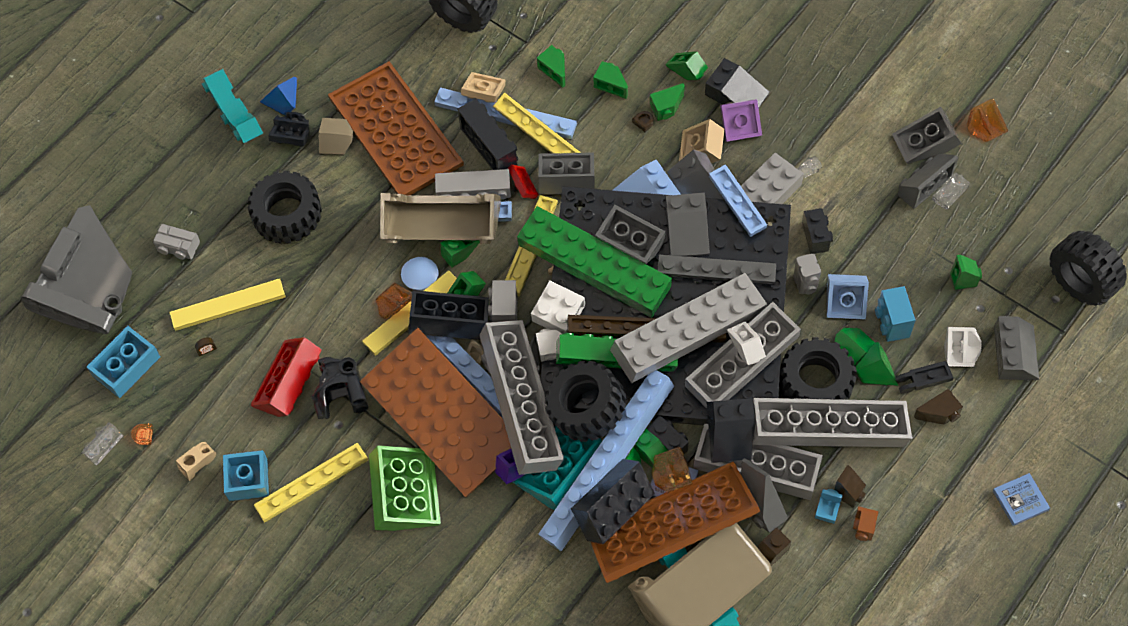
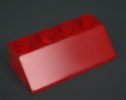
[250,337,322,417]

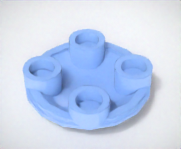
[401,257,439,291]

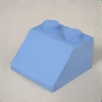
[827,274,869,319]

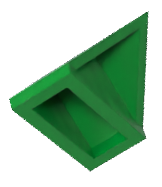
[856,342,899,386]

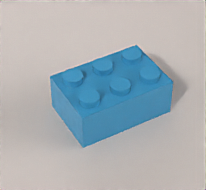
[87,326,161,398]

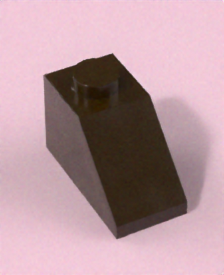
[914,389,963,425]
[834,465,866,508]
[757,527,791,566]

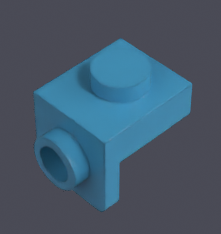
[815,489,842,524]

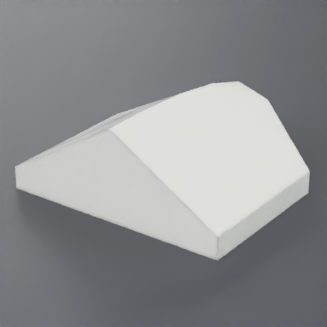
[944,327,982,367]

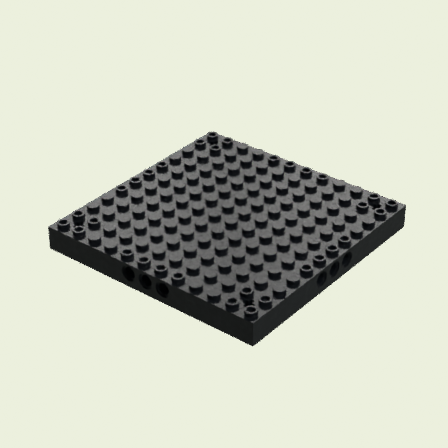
[540,186,791,426]

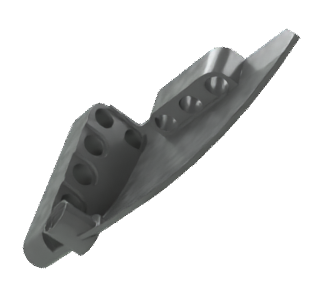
[21,205,132,334]

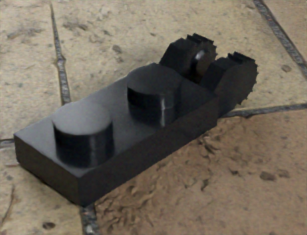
[895,361,953,394]

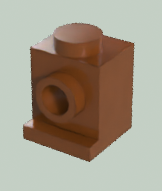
[853,506,879,541]

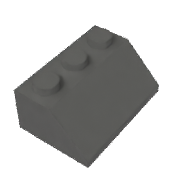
[539,152,595,195]
[898,153,959,209]
[595,205,665,264]
[994,316,1039,380]

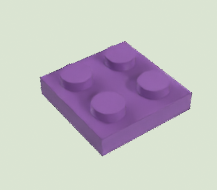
[720,99,762,141]

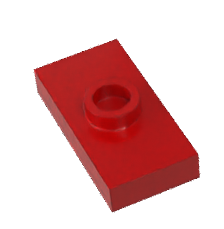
[508,165,538,199]

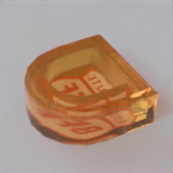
[131,424,153,445]

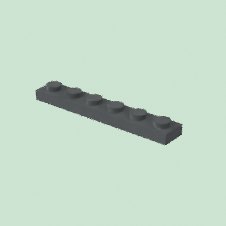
[658,255,776,285]

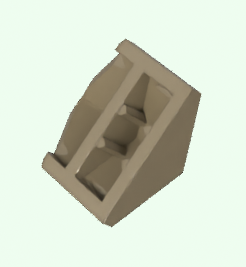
[319,118,353,155]

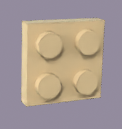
[461,72,506,103]

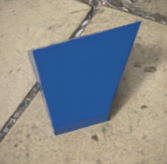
[260,77,297,116]

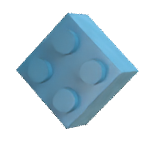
[875,286,916,342]
[223,450,269,501]

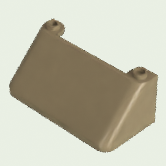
[380,193,501,244]
[628,523,772,626]

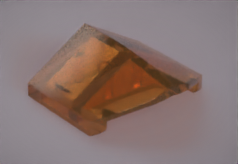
[967,98,1008,142]
[376,283,412,319]
[652,447,693,493]

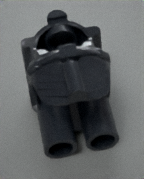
[311,357,369,419]

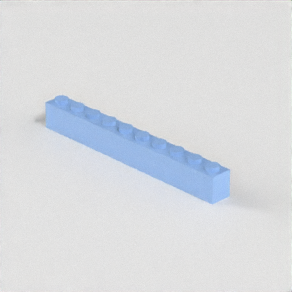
[539,370,674,551]

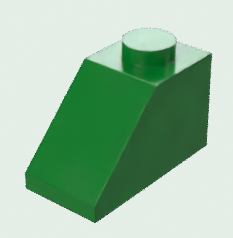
[537,45,565,88]
[665,51,708,80]
[593,61,628,99]
[650,83,685,121]
[950,255,982,290]
[447,271,486,296]
[633,428,676,476]

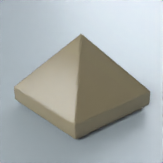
[466,340,484,365]

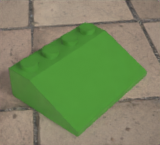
[369,445,441,531]

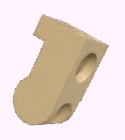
[176,442,216,481]

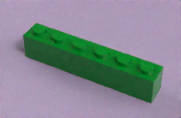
[556,333,678,372]

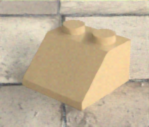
[679,119,724,163]

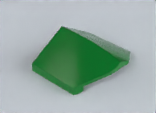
[834,328,875,367]

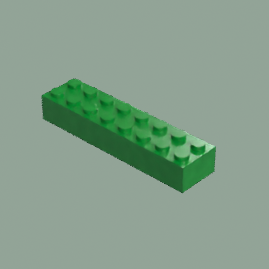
[517,206,672,318]

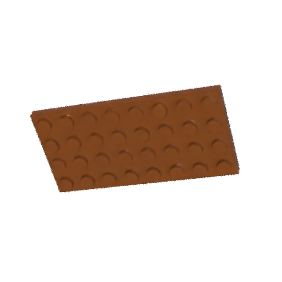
[328,61,464,195]
[360,328,511,498]
[591,461,760,583]

